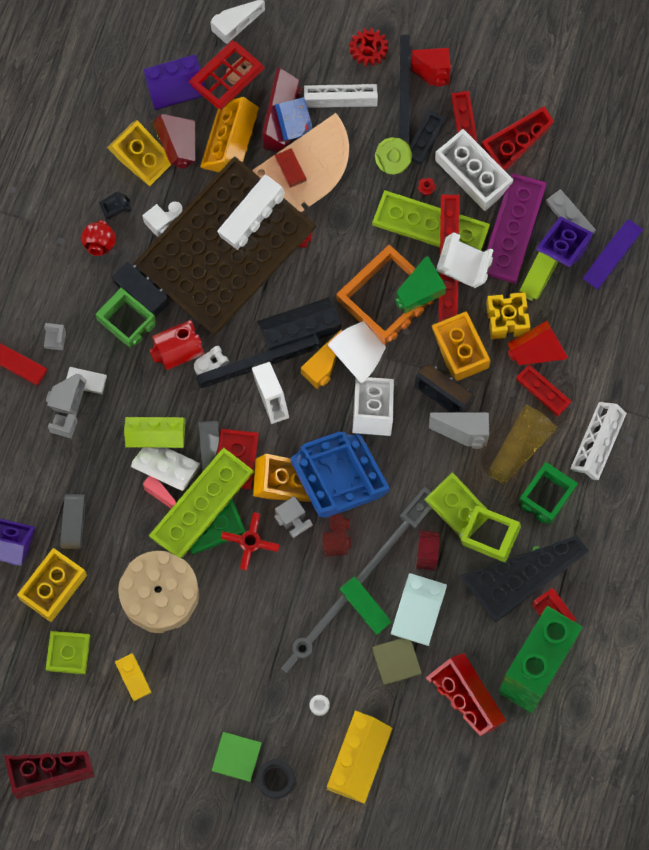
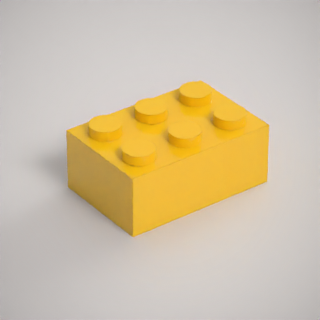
[17,548,87,622]

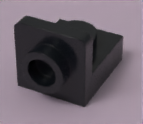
[99,191,132,220]

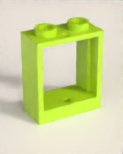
[459,505,521,563]

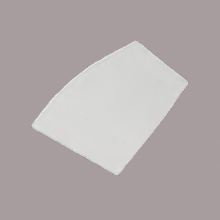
[328,321,386,384]

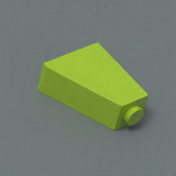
[520,252,559,301]

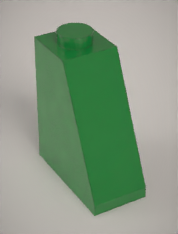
[395,256,446,314]

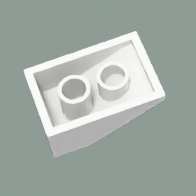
[352,377,394,436]

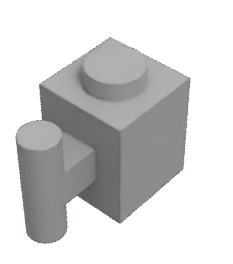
[274,496,313,538]

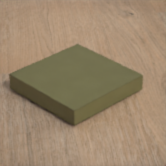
[372,638,422,686]

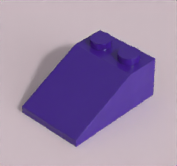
[536,216,593,267]

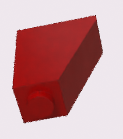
[507,321,568,365]

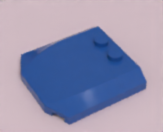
[290,432,390,517]

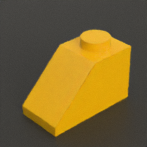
[115,653,152,701]

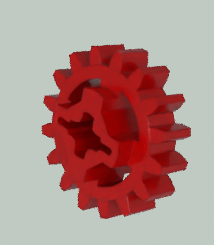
[349,28,388,67]

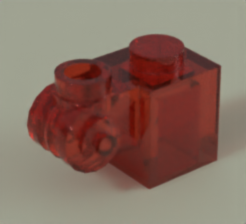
[323,514,351,557]

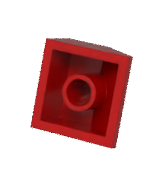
[411,48,451,87]

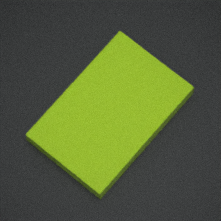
[424,472,488,537]

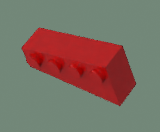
[481,106,554,172]

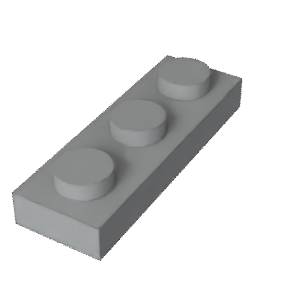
[546,189,596,234]

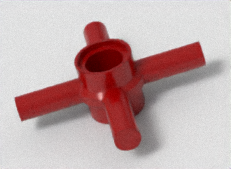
[221,513,280,571]

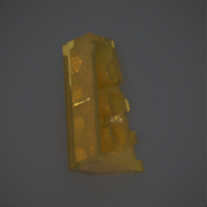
[488,404,558,484]

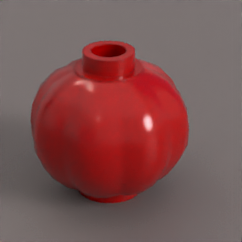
[81,220,116,256]

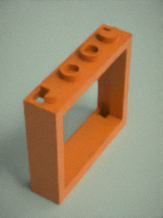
[336,245,435,345]

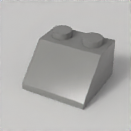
[46,374,87,415]

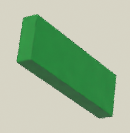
[339,576,392,635]

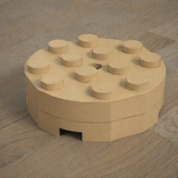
[119,551,199,633]

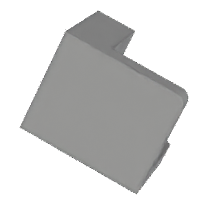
[44,323,66,350]
[48,413,78,439]

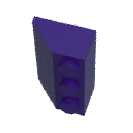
[143,54,205,110]
[0,519,35,566]

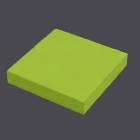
[46,631,90,674]

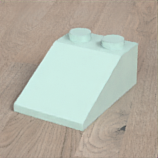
[391,573,447,646]

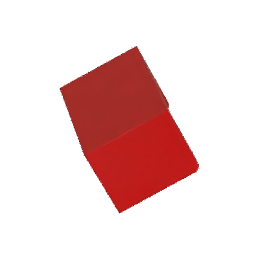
[532,588,576,622]

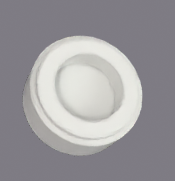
[310,695,330,716]

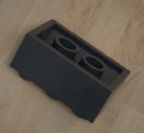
[415,364,475,413]

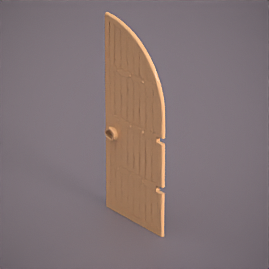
[252,113,349,212]

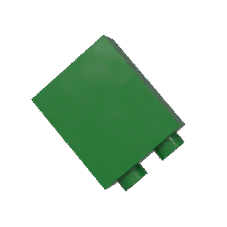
[498,606,583,714]

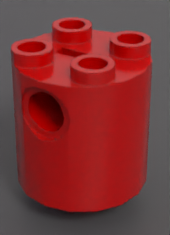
[149,320,205,371]

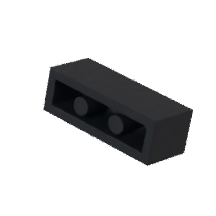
[112,262,169,317]

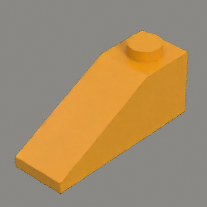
[301,330,342,389]

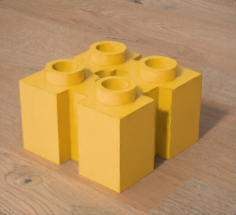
[486,292,530,339]

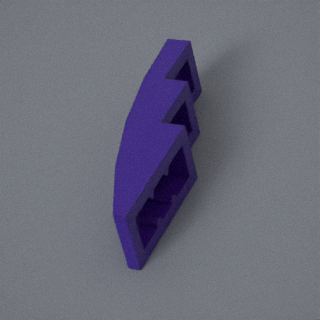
[582,219,644,290]

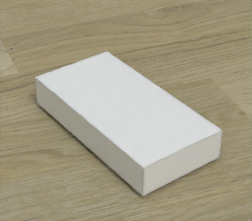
[66,367,107,394]

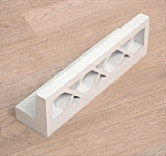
[304,84,378,108]
[570,402,627,480]

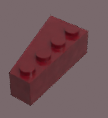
[4,751,95,800]

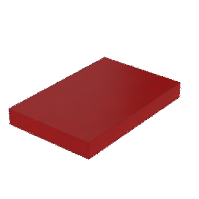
[217,429,259,490]

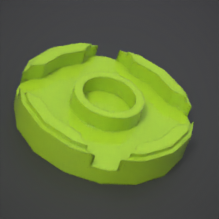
[375,137,412,174]

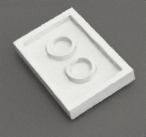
[131,447,200,491]

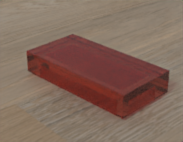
[275,148,307,188]

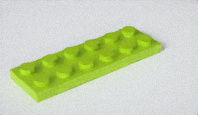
[372,190,490,251]
[149,447,254,559]

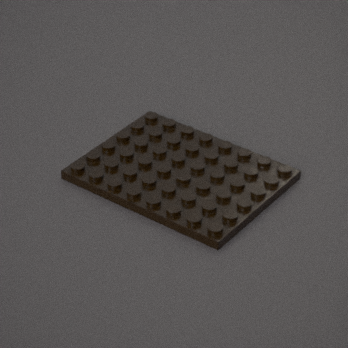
[133,156,316,336]

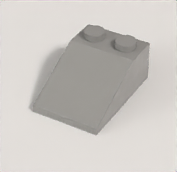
[429,413,489,449]

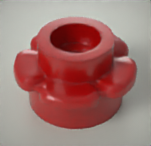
[418,178,436,196]

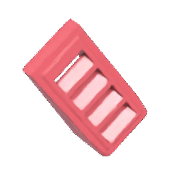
[143,475,176,509]

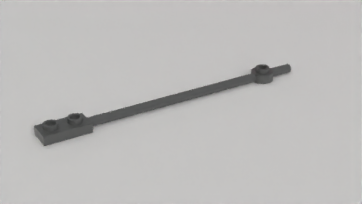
[281,487,433,674]

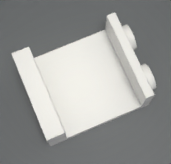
[436,233,493,288]

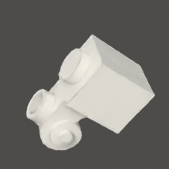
[142,202,183,237]

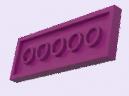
[487,173,547,284]

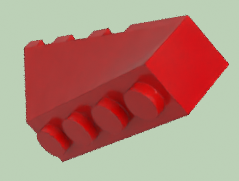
[426,653,507,736]

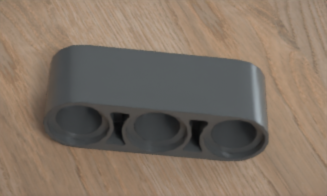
[61,494,86,549]

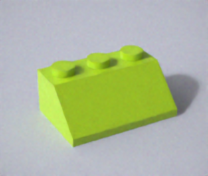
[124,417,186,448]

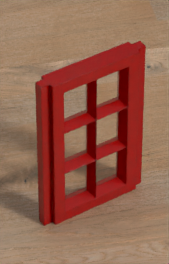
[189,40,265,110]

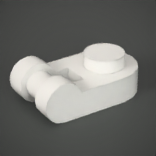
[194,346,229,375]

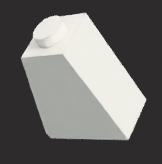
[252,362,289,424]

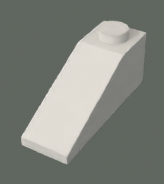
[211,0,265,44]

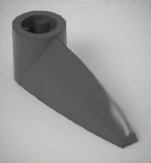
[198,420,219,471]

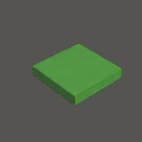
[212,732,262,782]

